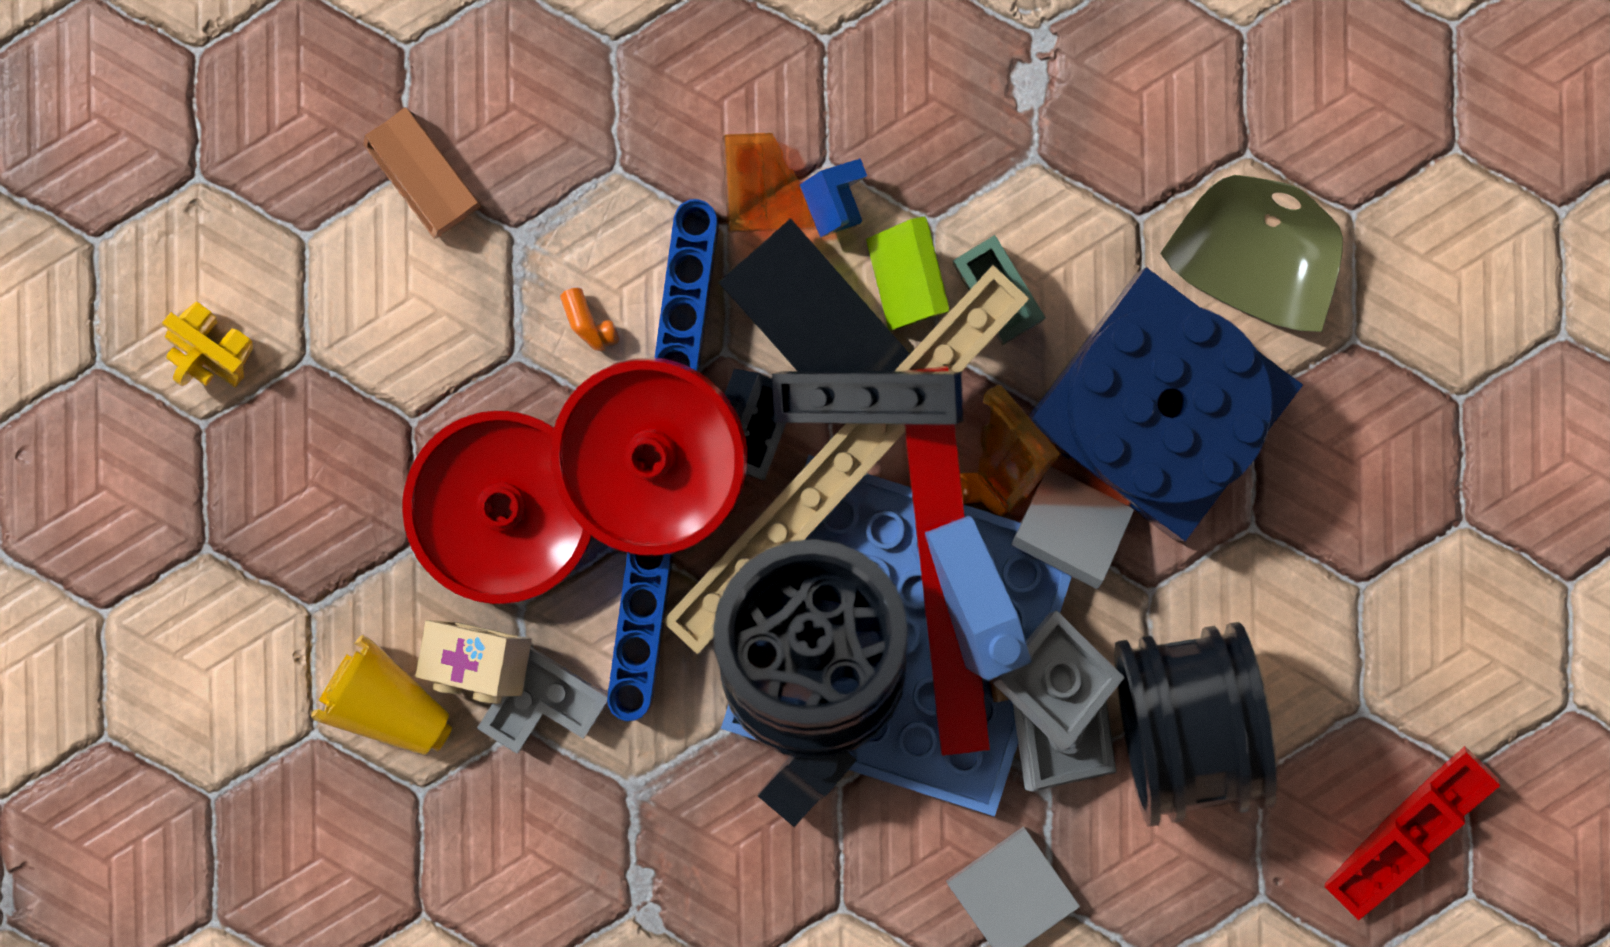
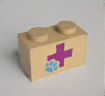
[415,620,532,704]

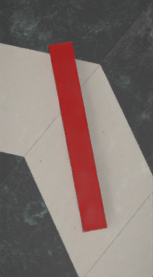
[904,366,990,756]

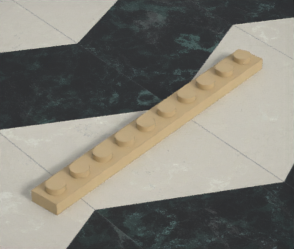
[662,265,1029,654]

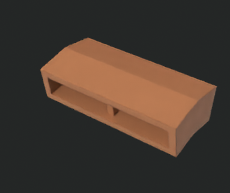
[363,107,482,240]

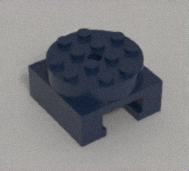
[1021,267,1303,541]

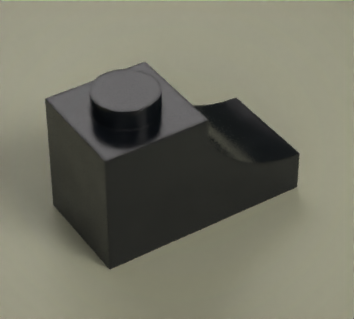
[758,750,857,827]

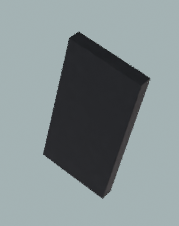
[718,218,910,425]

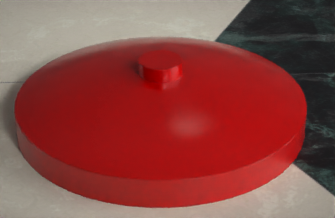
[550,358,747,555]
[402,411,593,604]

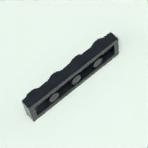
[772,371,964,425]

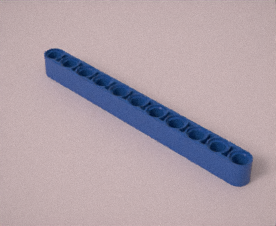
[607,199,719,721]

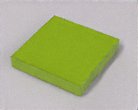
[866,216,949,331]

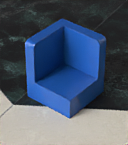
[800,158,867,238]

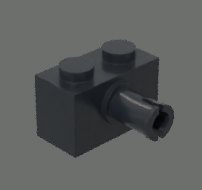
[724,368,786,481]

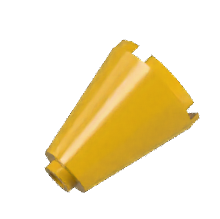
[311,634,452,755]

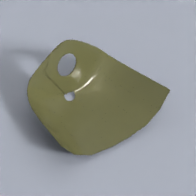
[1160,175,1343,332]

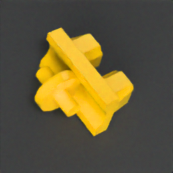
[162,302,253,388]

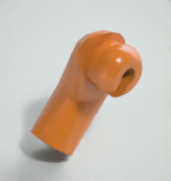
[560,288,620,351]
[960,472,1015,517]

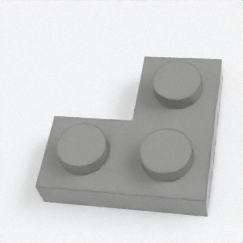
[477,647,608,754]

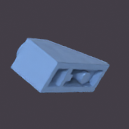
[925,516,1032,680]

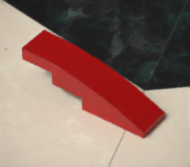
[1324,746,1501,921]

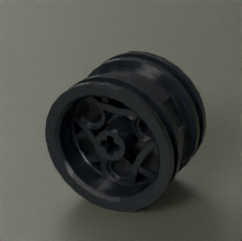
[713,539,908,759]
[1114,622,1277,827]

